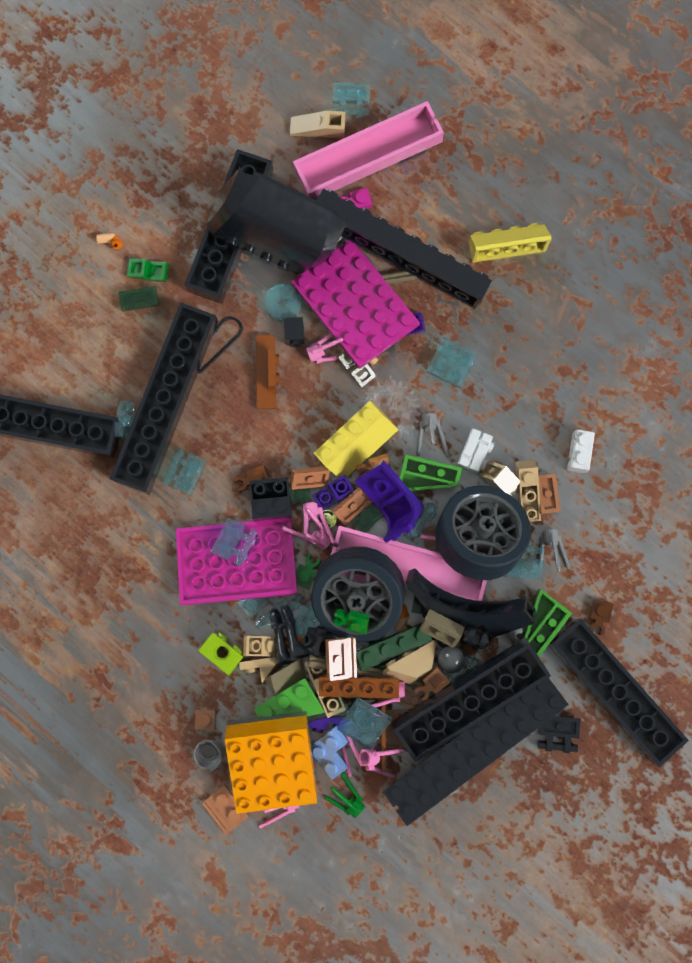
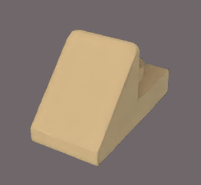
[239,657,276,683]

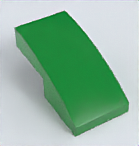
[127,258,169,282]

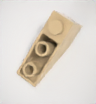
[290,111,346,139]
[514,460,541,522]

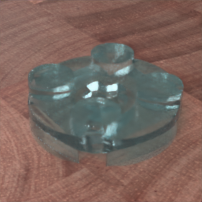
[264,284,302,322]
[115,400,135,439]

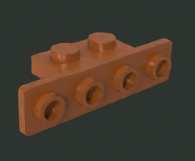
[256,335,280,409]
[319,676,399,699]
[377,698,405,771]

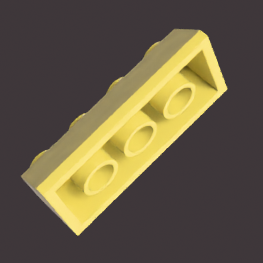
[469,223,551,263]
[314,401,399,478]

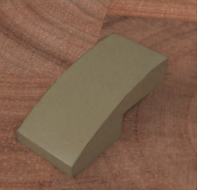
[336,350,376,388]

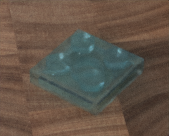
[426,337,477,388]
[337,697,392,750]

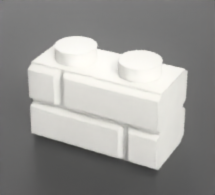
[456,428,495,474]
[567,430,595,473]

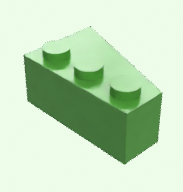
[400,454,462,491]
[520,589,572,657]
[254,678,325,718]

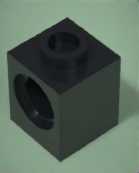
[284,317,305,347]

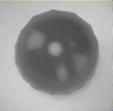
[438,646,465,673]

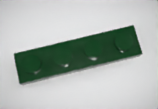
[356,622,432,671]

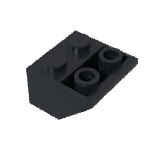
[249,477,293,521]

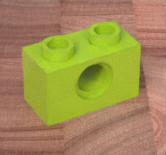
[198,632,245,675]

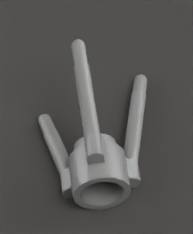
[416,413,450,457]
[538,529,570,572]

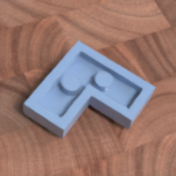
[311,726,349,780]

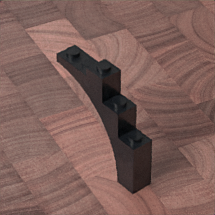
[406,568,536,638]

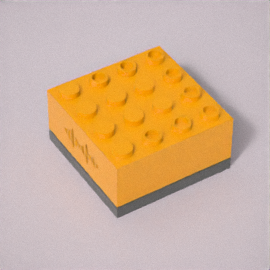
[225,711,317,814]

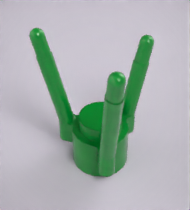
[324,772,365,818]

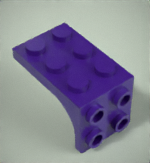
[355,460,424,543]

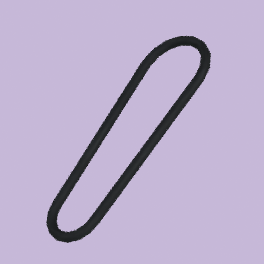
[198,317,243,374]

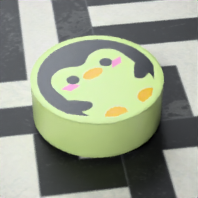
[318,510,337,529]

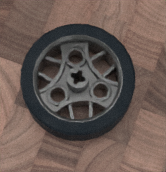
[435,485,531,580]
[311,546,405,643]

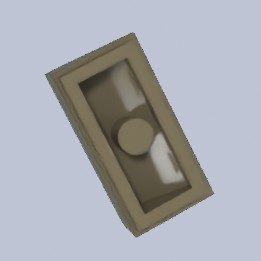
[419,610,465,647]
[265,659,306,696]

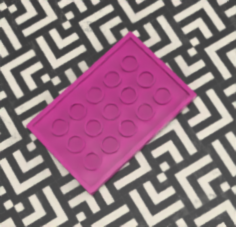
[291,241,420,369]
[176,517,298,606]

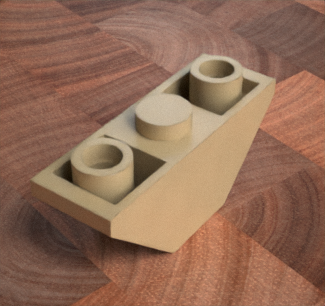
[243,636,289,656]
[382,640,436,684]
[304,656,346,718]

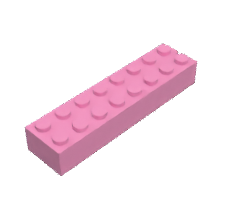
[293,101,444,199]
[331,526,487,601]

